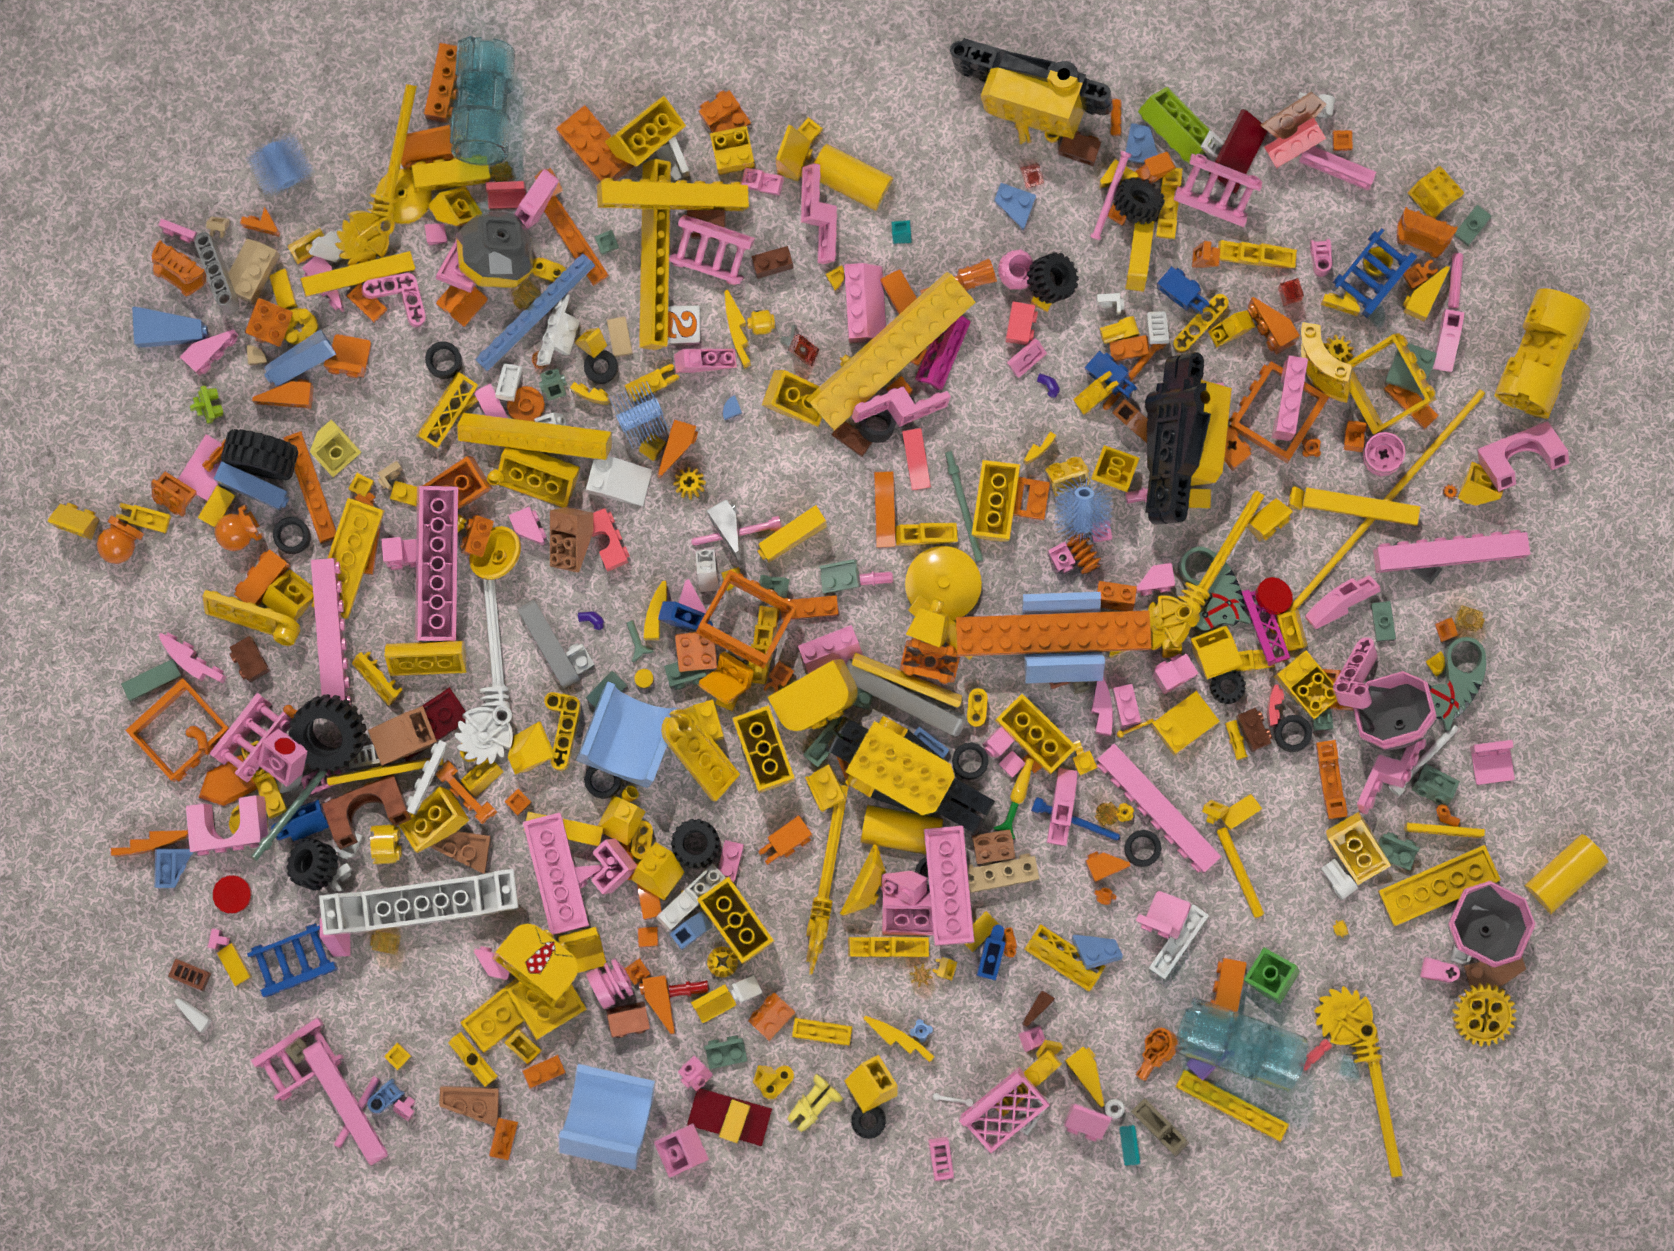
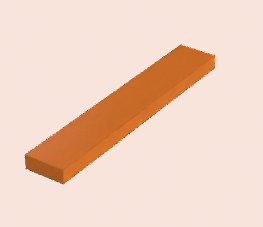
[544,195,609,286]
[283,431,336,544]

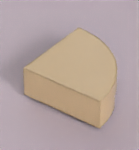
[247,345,268,365]

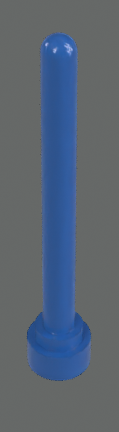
[1031,797,1120,841]

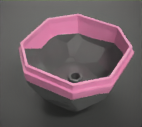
[1353,671,1436,751]
[1448,881,1536,968]

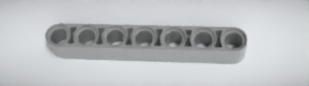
[846,659,968,736]

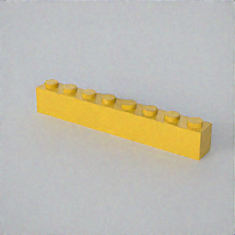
[597,178,749,211]
[457,413,612,460]

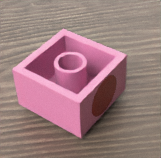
[258,729,307,787]

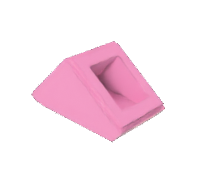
[424,224,447,246]
[1018,1026,1046,1052]

